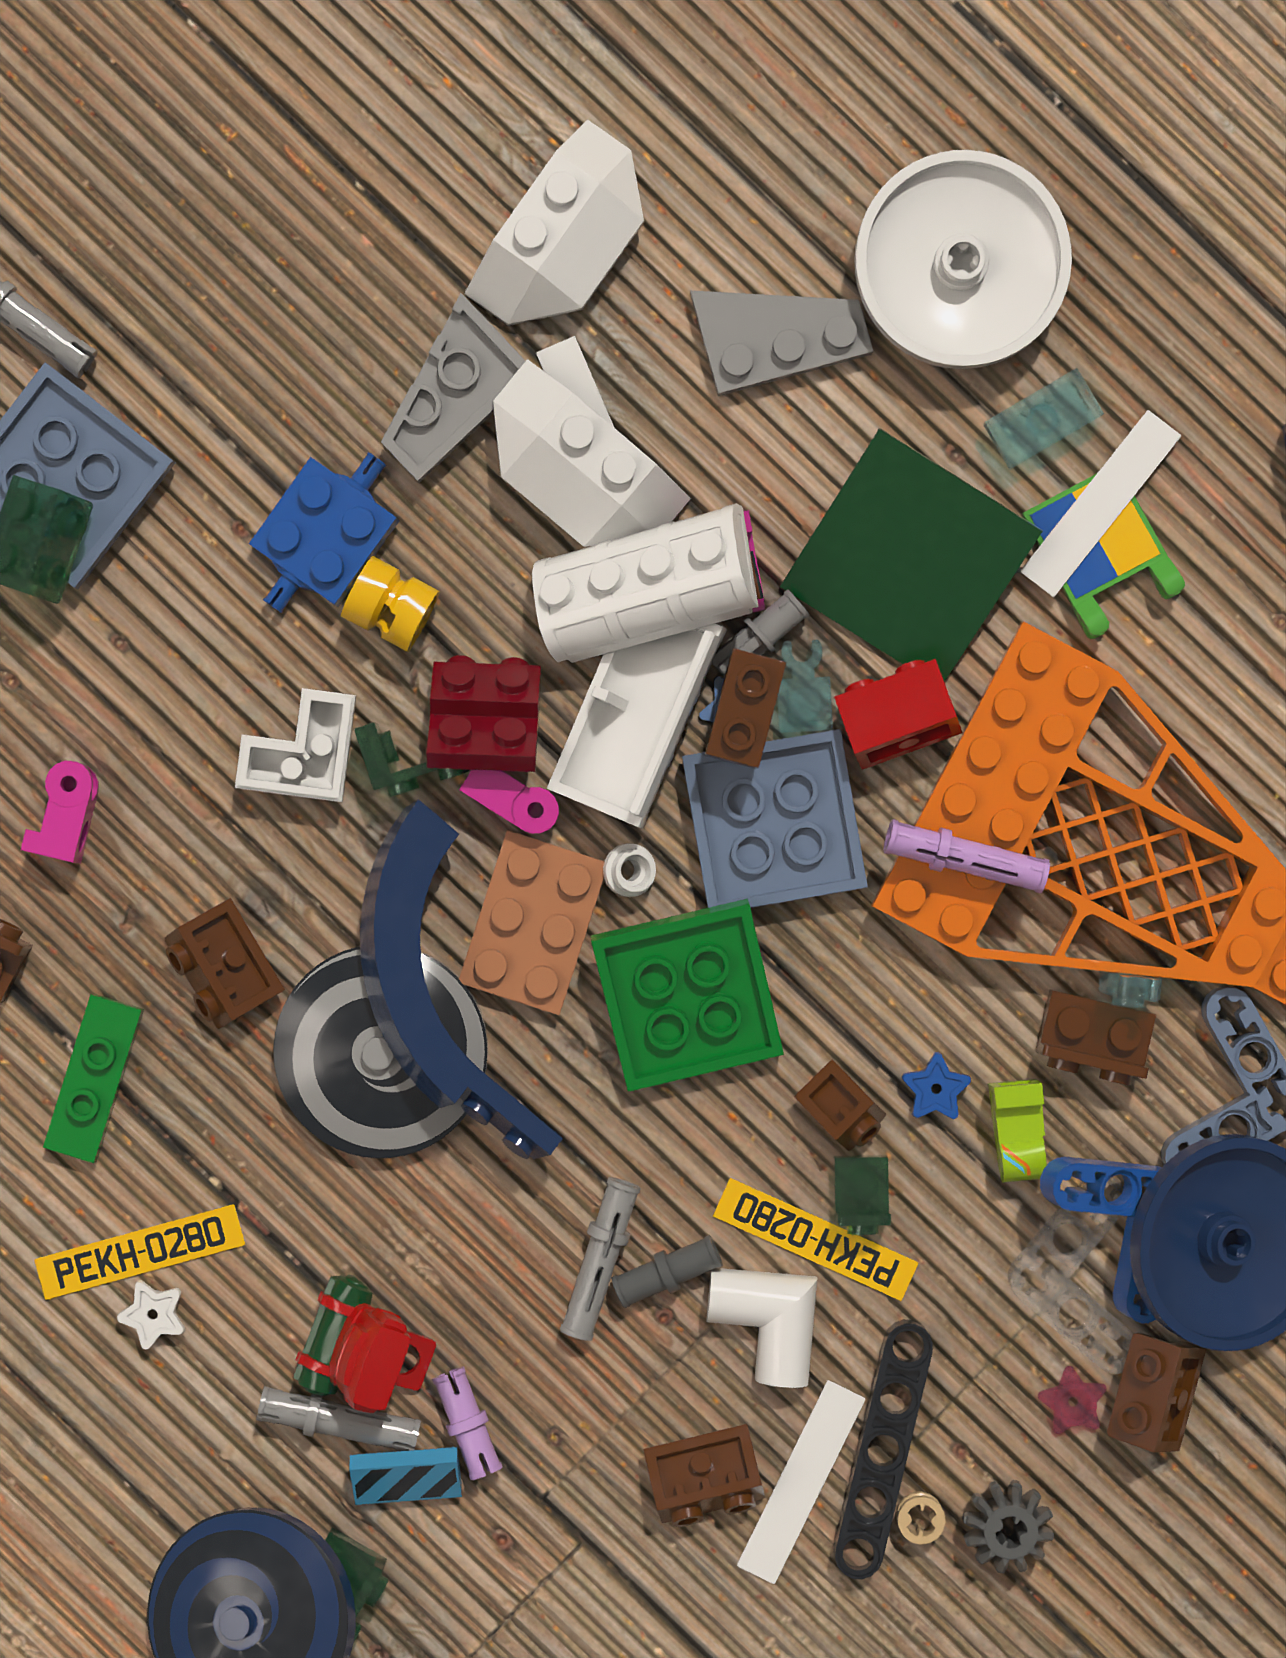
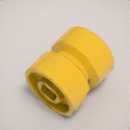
[341,556,440,652]

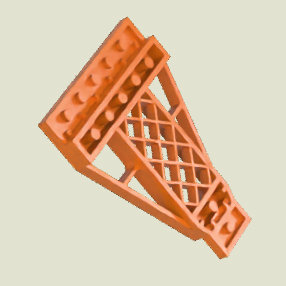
[871,621,1286,1006]

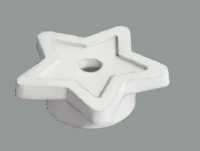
[117,1280,185,1350]

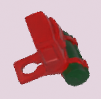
[293,1275,436,1413]

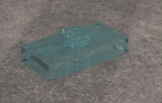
[983,368,1104,470]

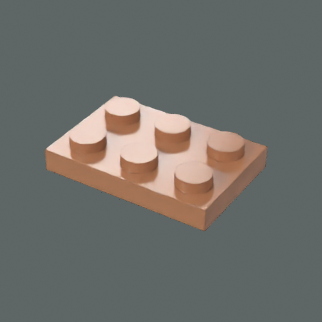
[459,830,605,1015]

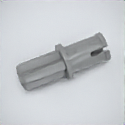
[712,589,809,678]

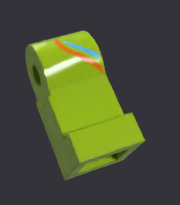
[988,1079,1047,1183]

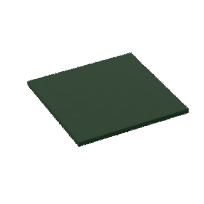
[780,428,1043,682]

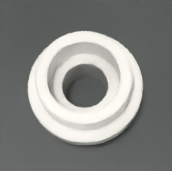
[603,843,656,897]

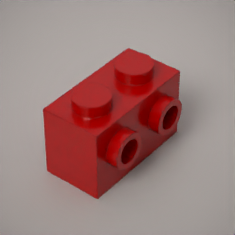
[834,659,963,770]

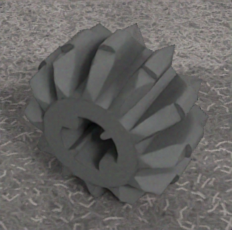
[962,1480,1054,1573]

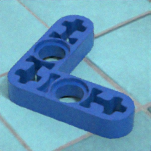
[1040,1157,1162,1324]

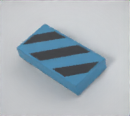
[349,1447,462,1505]

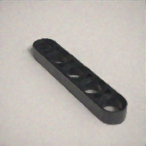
[833,1319,933,1579]

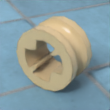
[895,1491,946,1545]

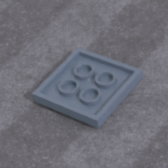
[0,362,176,589]
[682,729,868,908]

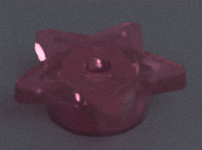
[1038,1366,1107,1434]

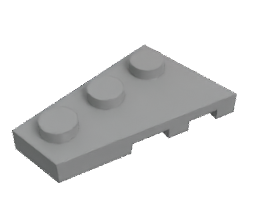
[690,290,873,396]
[381,293,525,483]

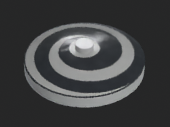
[273,946,488,1158]

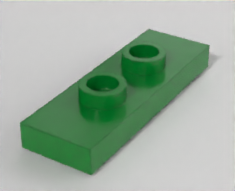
[43,993,144,1163]

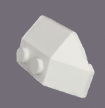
[465,119,644,326]
[492,359,691,547]

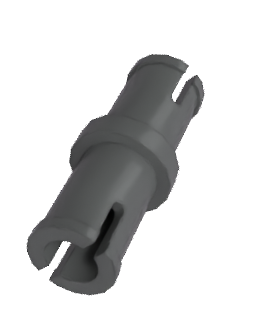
[611,1235,723,1308]

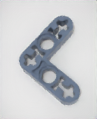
[1161,986,1286,1166]

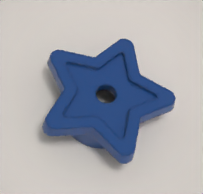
[902,1052,971,1119]

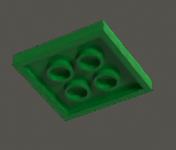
[590,898,784,1092]

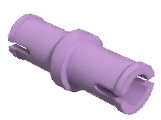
[432,1366,503,1480]

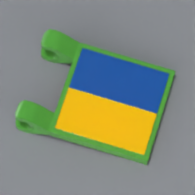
[1022,474,1185,639]

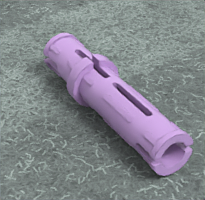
[883,819,1050,893]

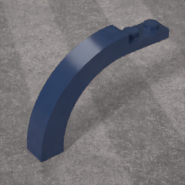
[360,799,563,1159]

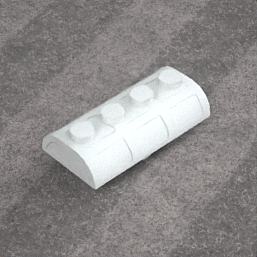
[532,503,758,663]
[547,623,727,829]

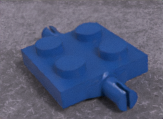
[249,452,400,613]

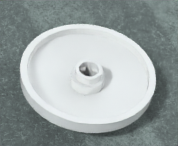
[854,150,1072,369]

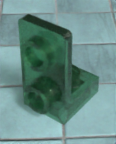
[354,722,471,798]

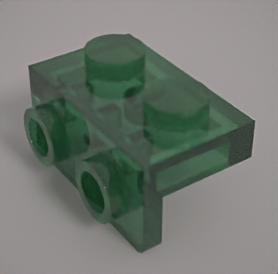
[0,475,93,604]

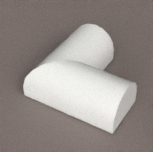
[235,688,357,802]
[706,1268,818,1388]

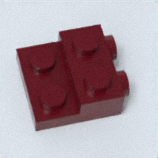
[426,655,541,772]

